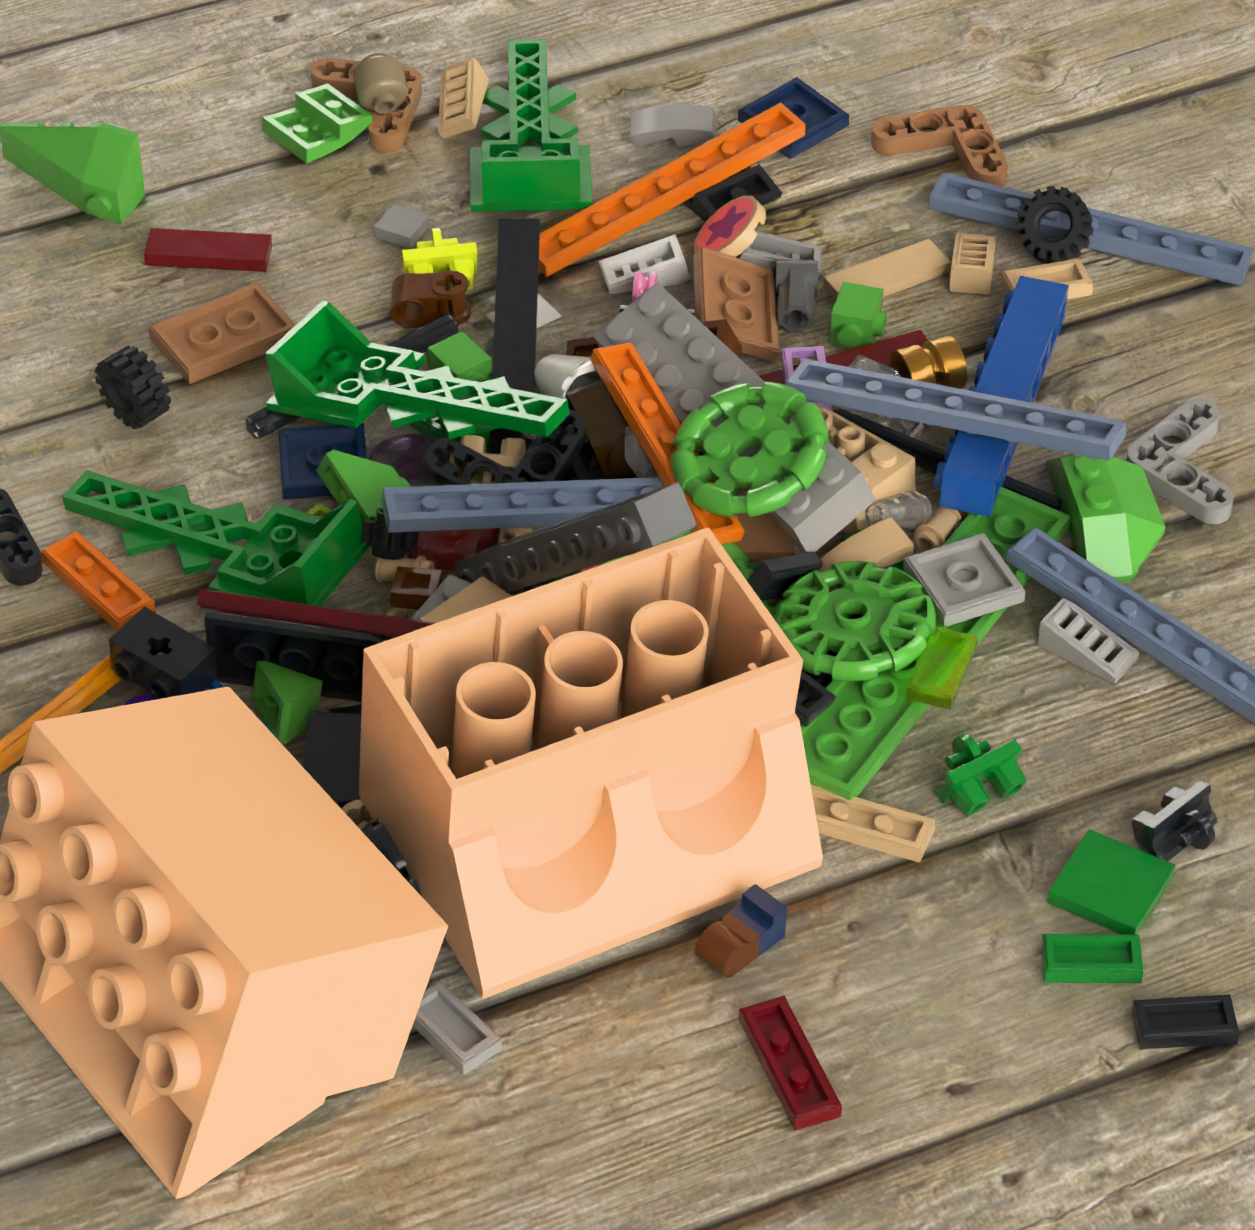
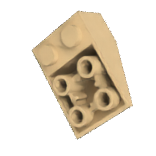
[816,404,916,535]

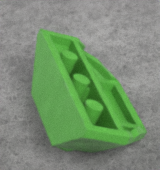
[1046,455,1165,583]

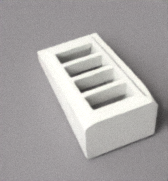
[598,234,691,294]

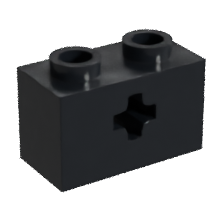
[109,606,217,699]

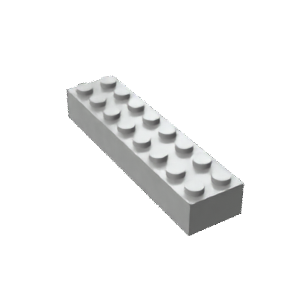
[593,282,876,553]

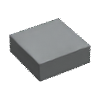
[374,203,430,249]

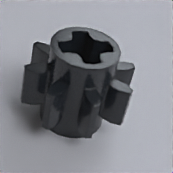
[362,507,419,560]

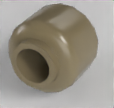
[353,53,408,114]

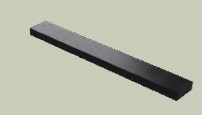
[489,218,540,454]

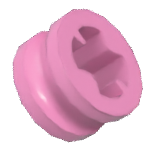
[632,271,658,303]

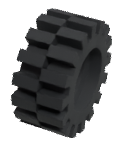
[1016,186,1094,263]
[95,345,171,429]

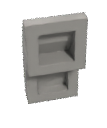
[630,104,715,149]

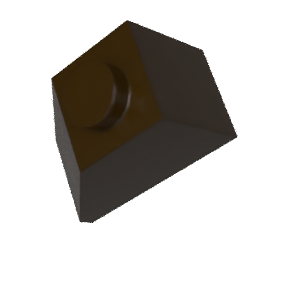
[567,378,648,479]

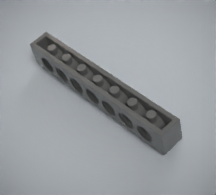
[454,482,697,593]

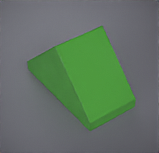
[251,661,323,744]

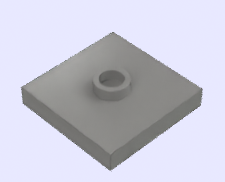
[903,533,1025,627]

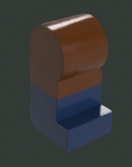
[695,884,787,978]

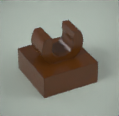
[390,566,442,609]

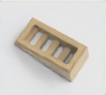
[438,58,489,139]
[949,233,997,295]

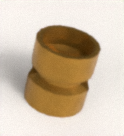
[890,336,967,389]

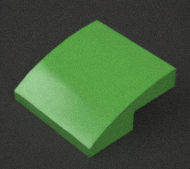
[262,84,373,163]

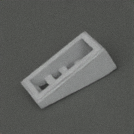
[736,231,822,279]
[1038,598,1139,685]

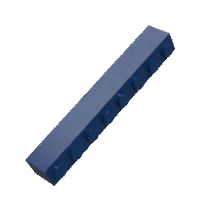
[934,276,1069,517]

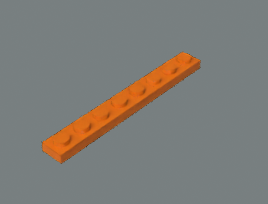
[539,102,805,277]

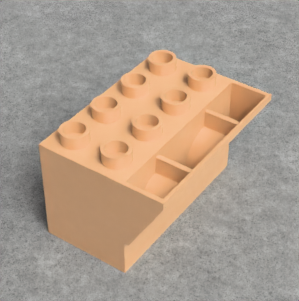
[359,527,823,999]
[0,687,448,1199]

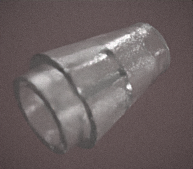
[865,490,932,533]

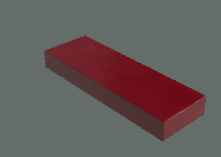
[144,228,272,272]
[739,995,842,1131]

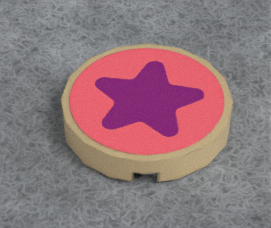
[694,196,766,257]

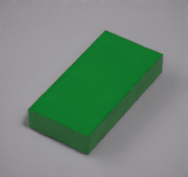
[1041,934,1143,983]

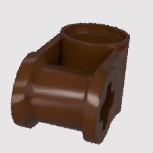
[390,270,471,328]

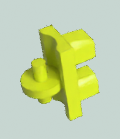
[402,228,478,290]

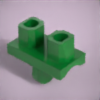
[935,734,1027,817]

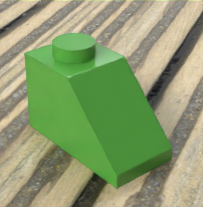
[316,450,411,529]

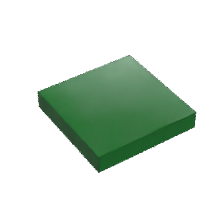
[1047,829,1176,935]

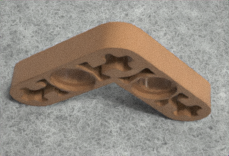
[311,58,422,152]
[871,105,1008,187]

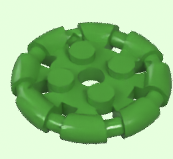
[671,381,829,518]
[773,561,936,681]

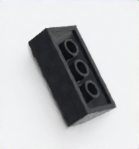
[204,611,396,702]

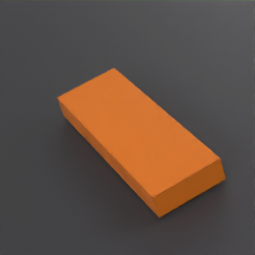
[40,531,156,631]

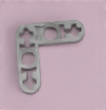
[1126,398,1234,524]

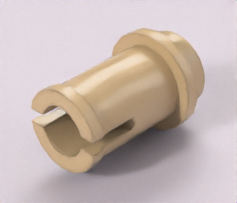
[913,507,962,553]
[375,555,435,583]

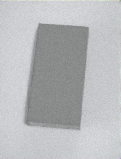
[412,981,502,1076]

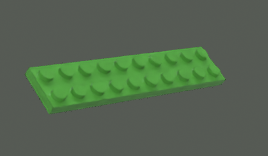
[800,487,1071,801]

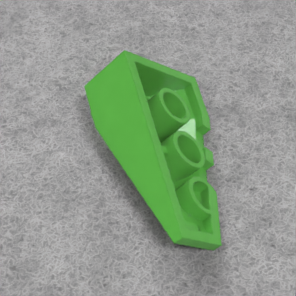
[0,122,145,224]

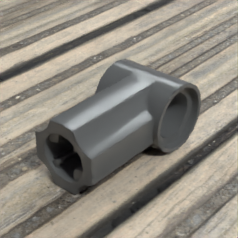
[775,259,818,333]

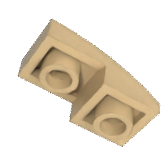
[819,517,914,592]

